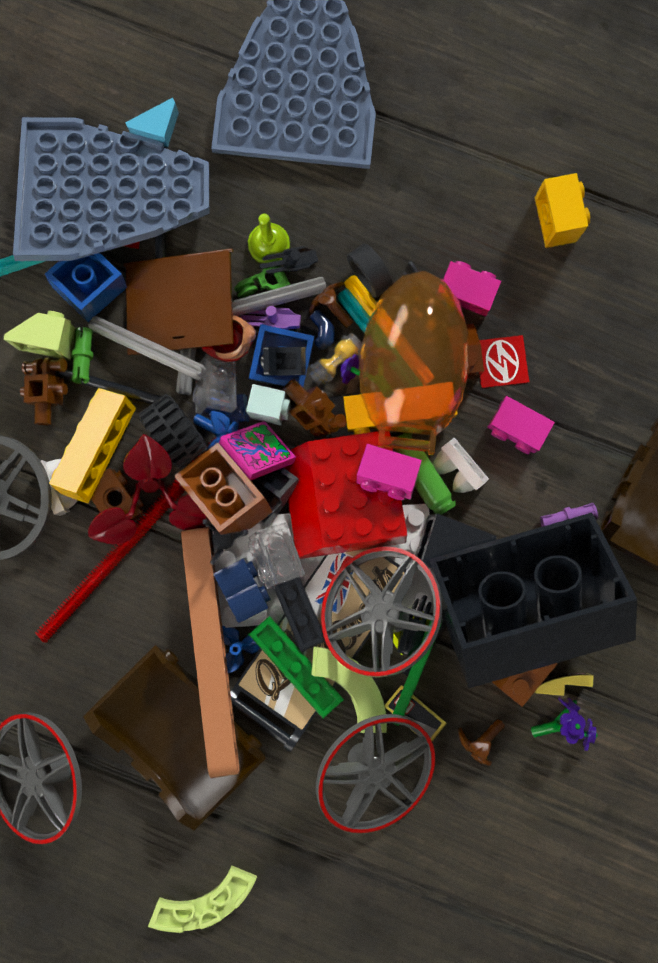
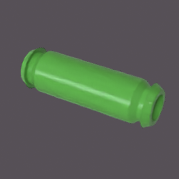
[391,431,456,515]

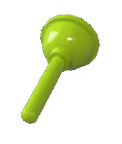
[248,214,290,264]

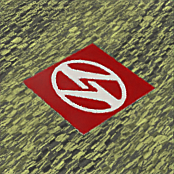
[479,335,529,388]

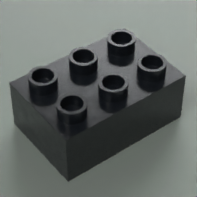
[429,513,637,688]

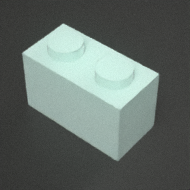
[246,384,291,425]

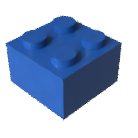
[44,253,127,322]
[248,324,314,387]

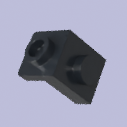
[261,347,306,376]

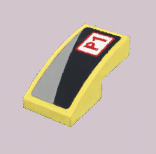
[535,673,593,696]
[384,685,447,741]

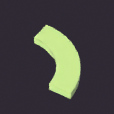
[312,647,387,733]
[148,866,257,933]

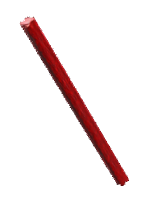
[35,435,216,643]

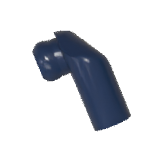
[310,309,335,350]

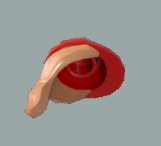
[202,316,256,362]

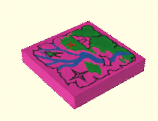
[219,421,296,480]

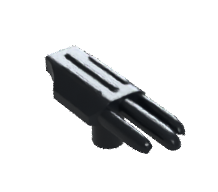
[259,246,318,274]
[397,595,432,656]

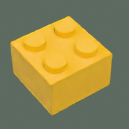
[534,173,590,248]

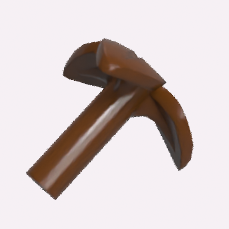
[309,282,353,328]
[458,719,505,766]

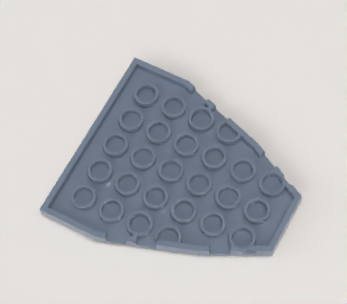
[211,0,376,169]
[13,117,209,261]

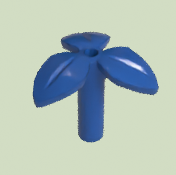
[193,411,239,452]
[222,626,260,673]

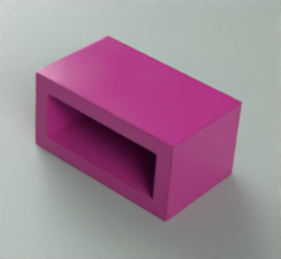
[437,261,501,317]
[487,396,555,454]
[357,444,422,500]

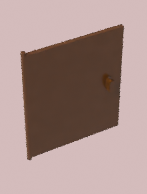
[123,248,233,356]

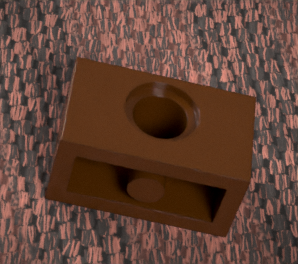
[91,468,145,522]

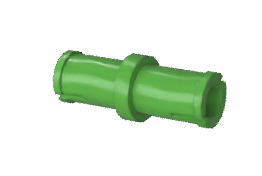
[71,327,93,384]

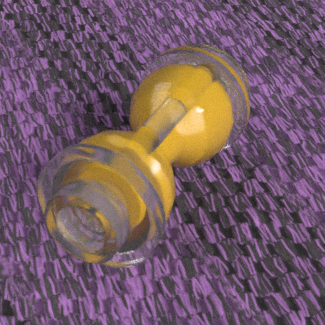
[309,333,365,387]

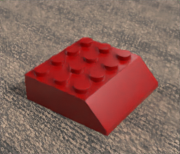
[284,430,408,559]

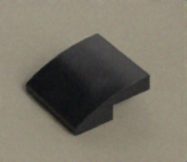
[250,468,299,528]

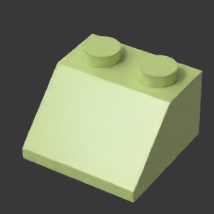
[4,311,76,361]

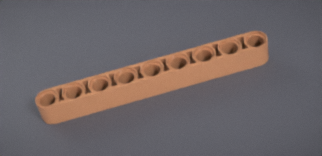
[181,527,240,778]

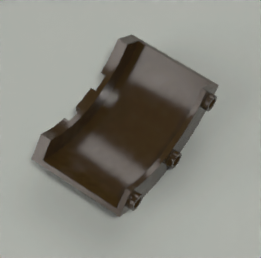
[600,418,658,571]
[83,645,266,831]

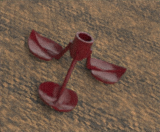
[88,434,209,544]

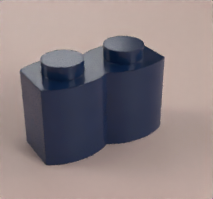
[213,558,271,624]

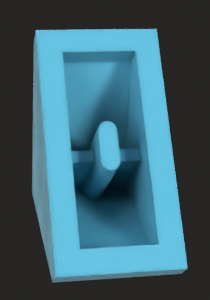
[125,98,179,147]

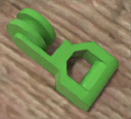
[234,266,290,299]

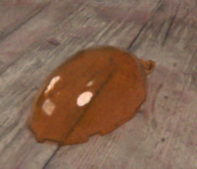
[359,271,469,455]

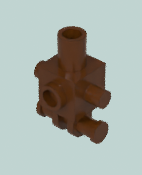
[20,358,68,425]
[282,378,347,437]

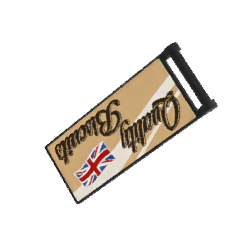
[230,548,406,752]

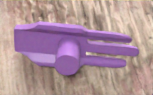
[240,306,301,330]

